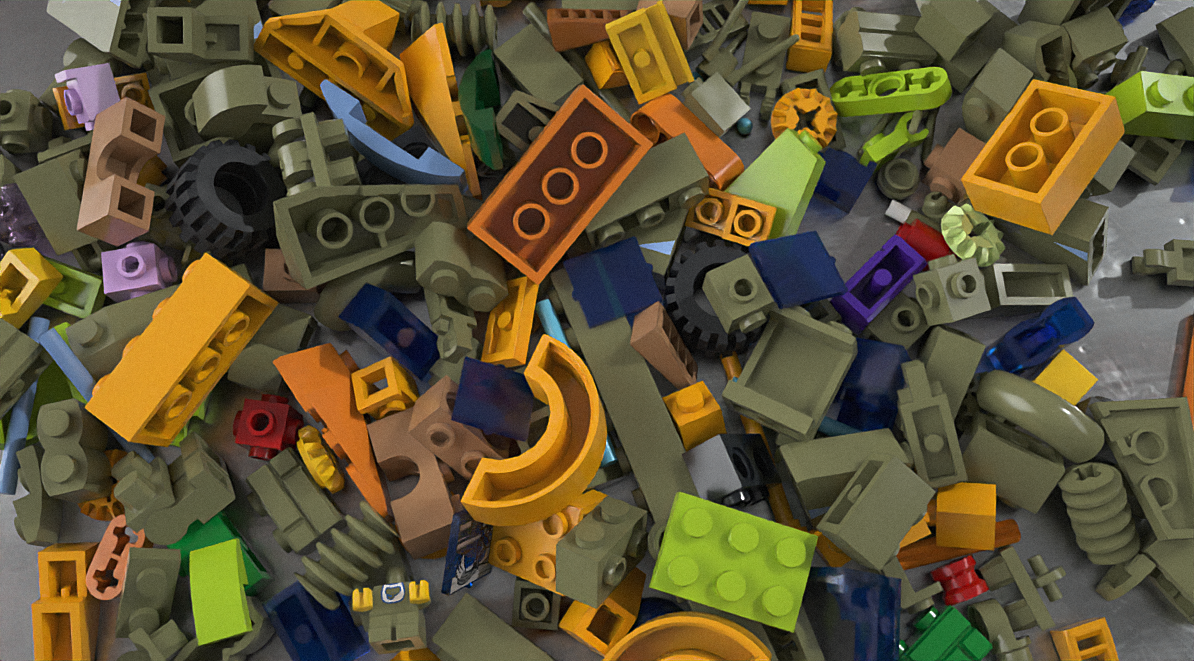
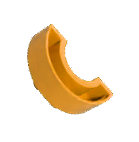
[460,334,607,526]
[602,611,772,661]

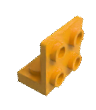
[488,489,608,597]

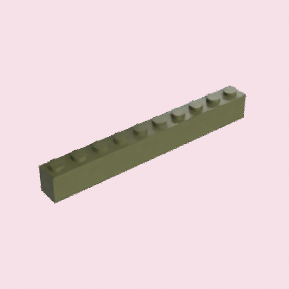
[547,255,778,661]

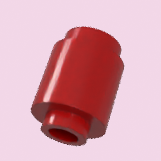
[895,218,957,272]

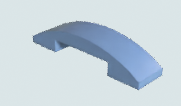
[320,79,468,195]

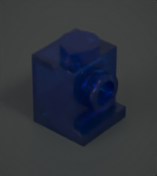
[813,147,878,214]

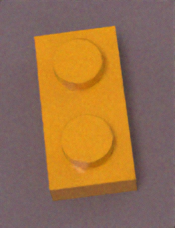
[480,276,539,370]

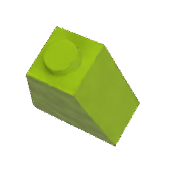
[724,128,826,264]

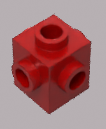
[233,394,304,461]

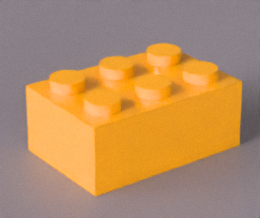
[961,79,1125,235]

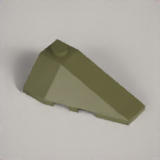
[273,184,469,290]
[65,264,255,382]

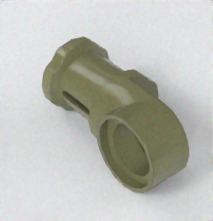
[967,598,1034,661]

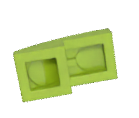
[190,538,253,646]

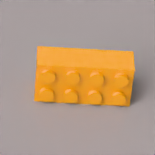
[84,253,279,447]

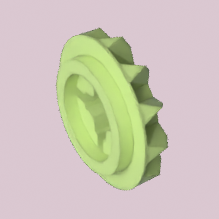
[941,203,1006,267]

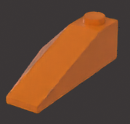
[272,342,395,523]

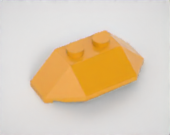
[254,9,414,141]

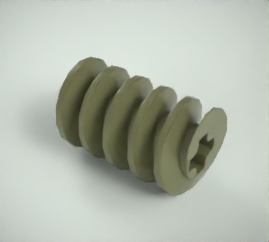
[411,1,498,57]
[1058,462,1141,565]
[294,501,401,610]

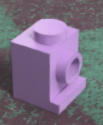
[55,63,120,131]

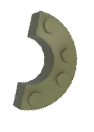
[962,48,1136,199]

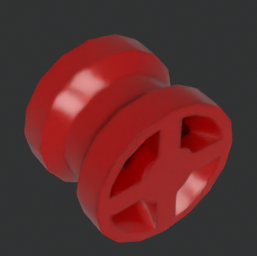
[930,554,989,606]

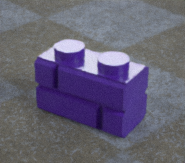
[829,234,928,335]

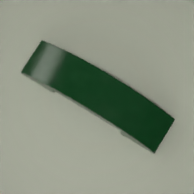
[458,49,503,170]

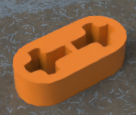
[86,514,154,600]

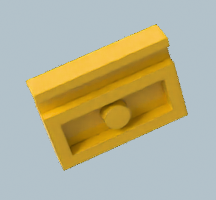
[605,0,695,105]

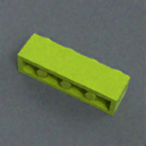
[1105,71,1194,141]

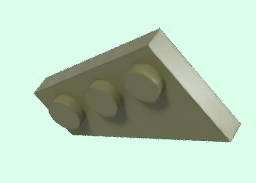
[1088,397,1194,541]

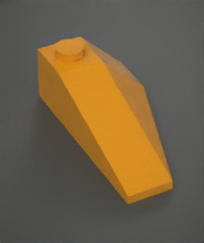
[399,23,483,201]

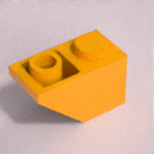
[558,567,646,657]

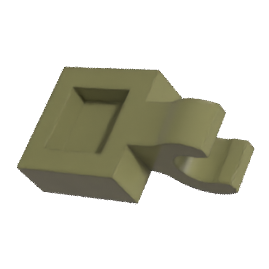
[1131,239,1194,287]

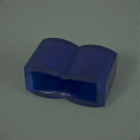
[985,297,1095,376]

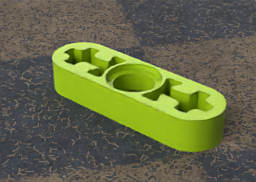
[829,67,952,117]

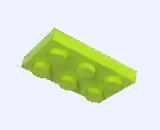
[649,491,818,633]

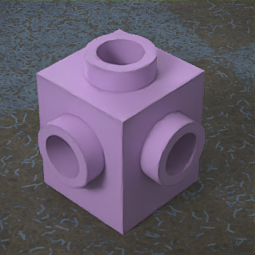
[101,241,177,303]

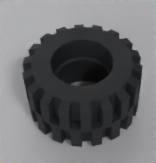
[165,139,288,260]
[663,240,777,359]

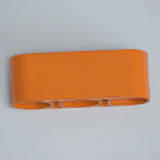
[630,93,744,191]

